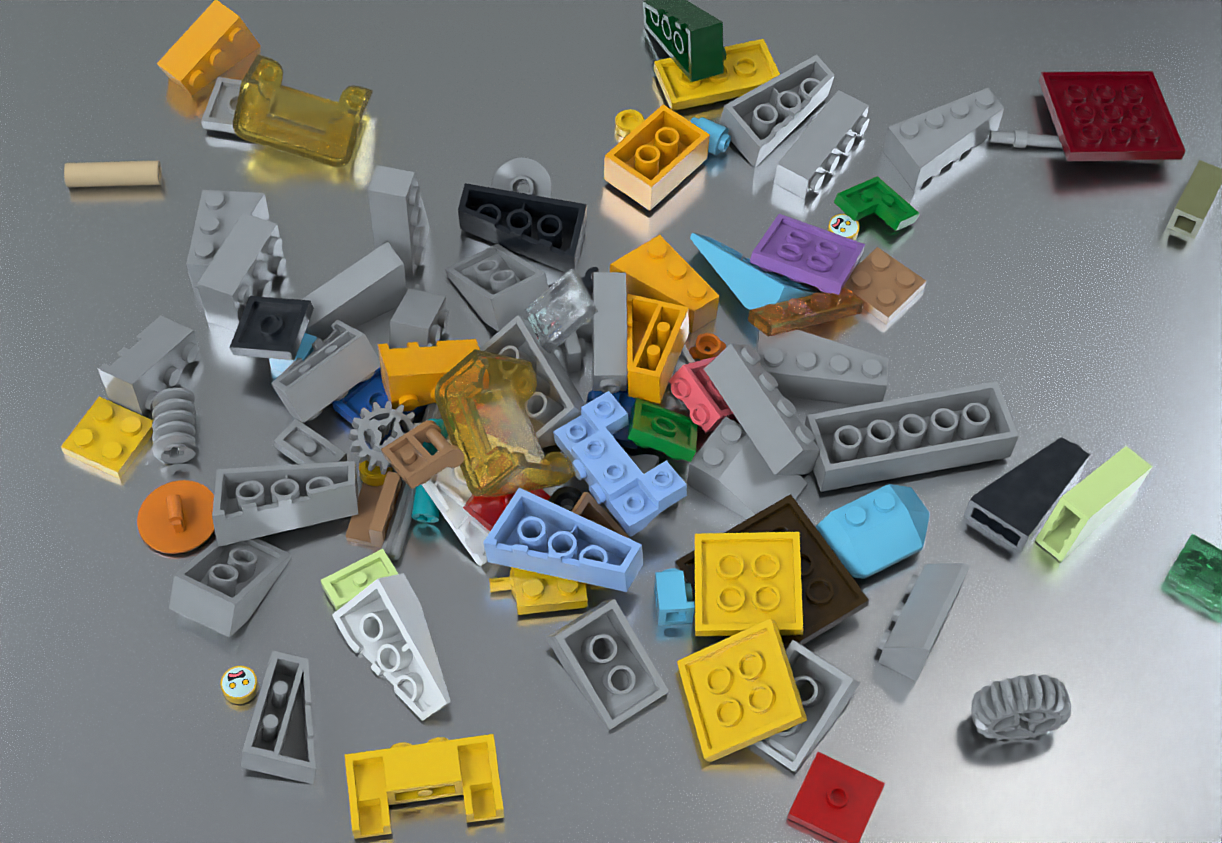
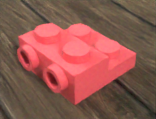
[668,356,736,433]

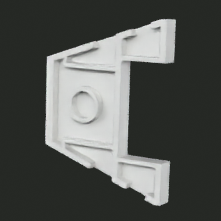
[422,424,554,566]

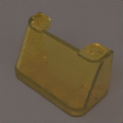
[233,54,373,168]
[435,349,576,497]

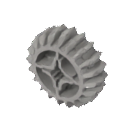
[971,674,1072,741]

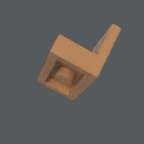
[345,471,402,548]

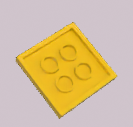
[695,532,803,636]
[677,619,807,762]

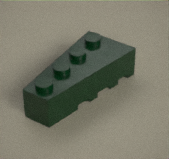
[643,0,726,82]

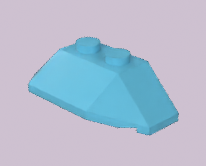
[815,484,930,579]

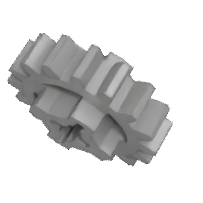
[349,401,421,475]

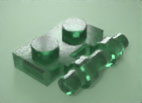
[1164,534,1222,614]

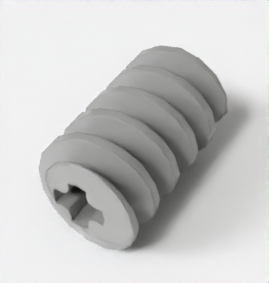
[152,387,196,464]

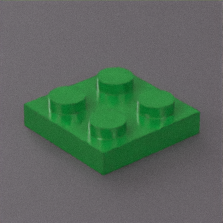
[628,398,698,462]

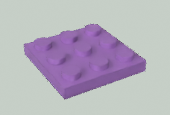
[749,214,865,295]

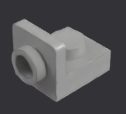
[559,318,593,372]

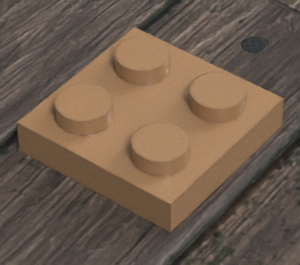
[841,247,926,325]

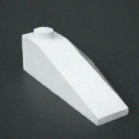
[332,573,451,721]

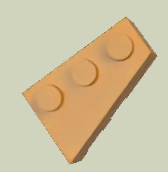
[610,234,719,333]

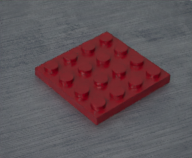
[1039,71,1186,161]

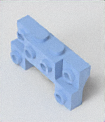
[553,391,687,537]

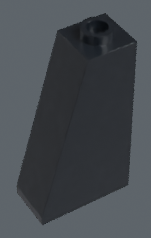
[964,437,1091,553]

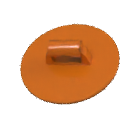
[137,480,215,554]

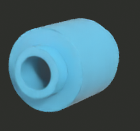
[690,117,731,156]

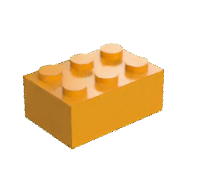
[604,104,710,210]

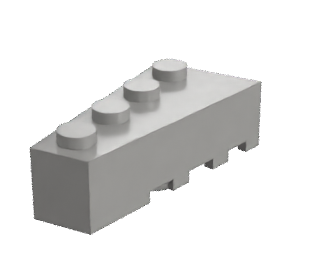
[719,55,835,168]
[756,318,888,405]
[212,461,359,547]

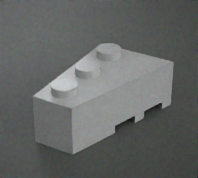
[186,190,269,287]
[98,316,199,418]
[271,320,380,423]
[241,650,316,784]

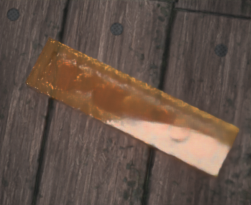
[747,287,865,337]

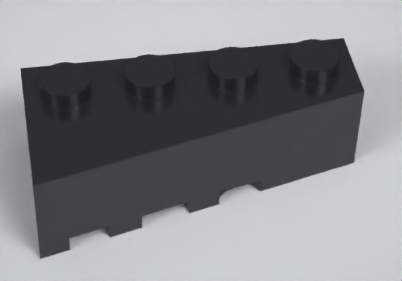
[458,183,587,274]

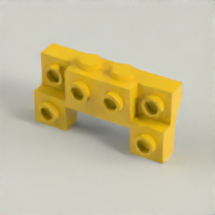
[344,734,504,839]

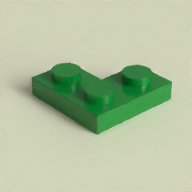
[833,176,920,231]

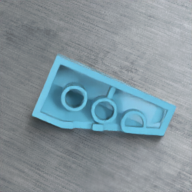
[690,233,817,324]

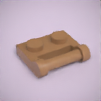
[381,420,464,489]

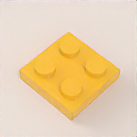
[61,396,153,479]

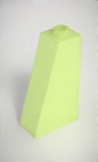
[1035,446,1153,562]

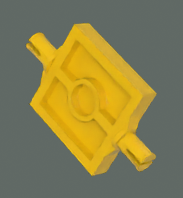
[489,567,588,615]

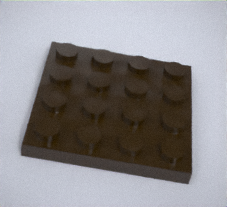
[675,494,869,651]

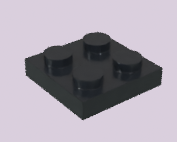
[229,296,314,360]

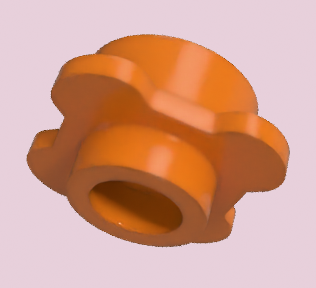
[689,333,726,360]

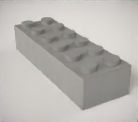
[805,381,1019,492]

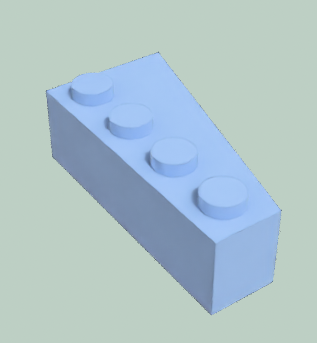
[483,488,643,592]

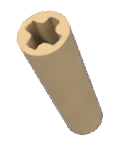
[64,160,162,188]

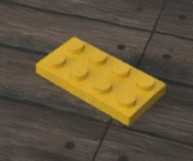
[654,39,780,111]

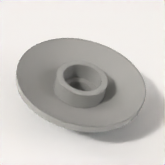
[491,158,552,198]

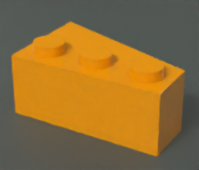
[157,0,260,96]
[627,294,689,404]
[378,339,488,411]

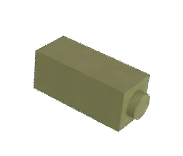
[1167,160,1222,239]

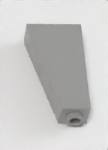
[301,242,407,341]
[592,272,627,394]

